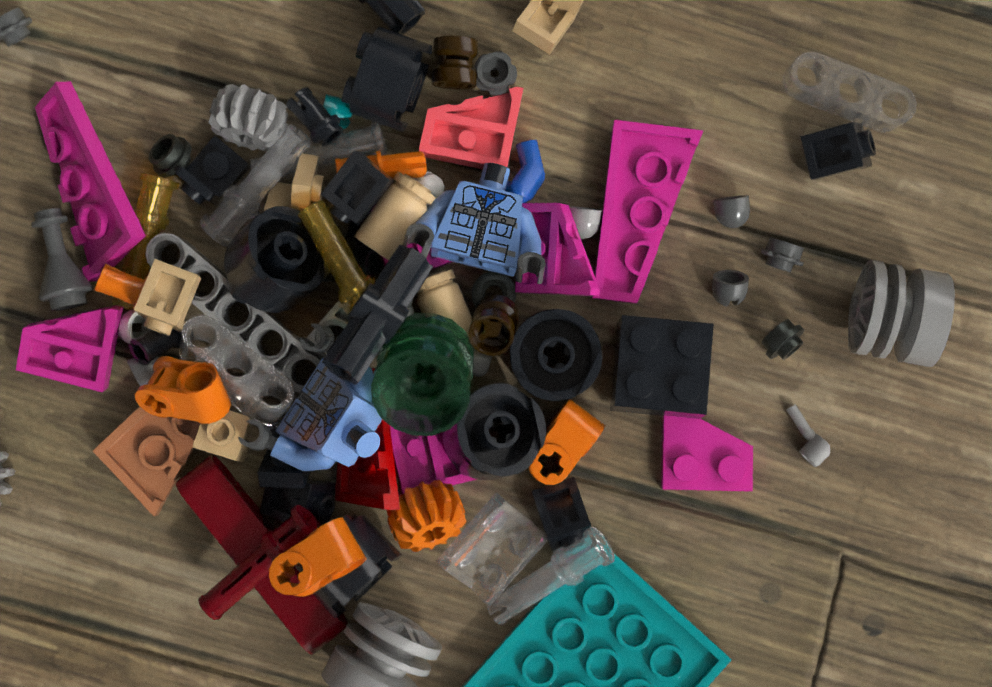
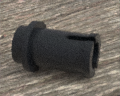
[286,87,343,147]
[129,328,189,365]

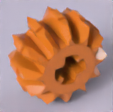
[386,480,467,552]

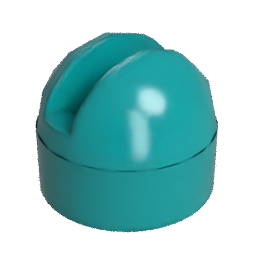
[323,94,353,130]

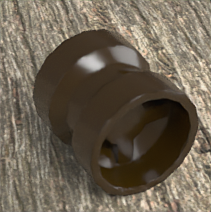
[432,35,478,90]
[468,295,519,356]

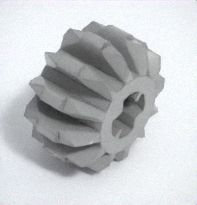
[209,84,288,151]

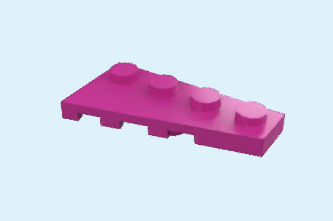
[35,81,146,282]
[592,120,704,304]

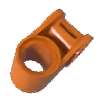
[135,356,231,424]
[528,399,606,485]
[269,517,367,597]

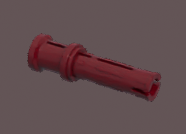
[198,504,321,620]

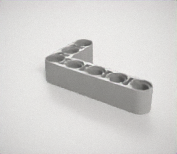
[145,233,369,392]

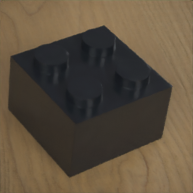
[610,315,714,419]

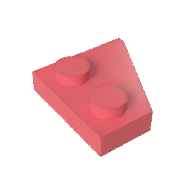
[418,87,523,169]

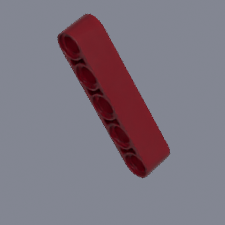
[175,454,348,655]

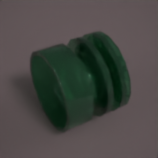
[371,313,474,436]

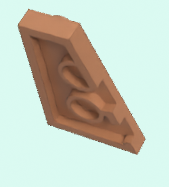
[93,358,200,517]

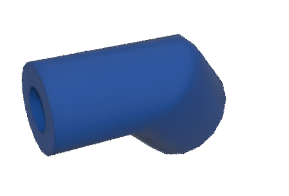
[505,140,545,203]

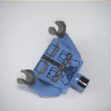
[402,163,546,284]
[238,324,384,472]

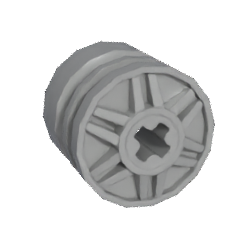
[848,260,955,367]
[321,602,442,687]

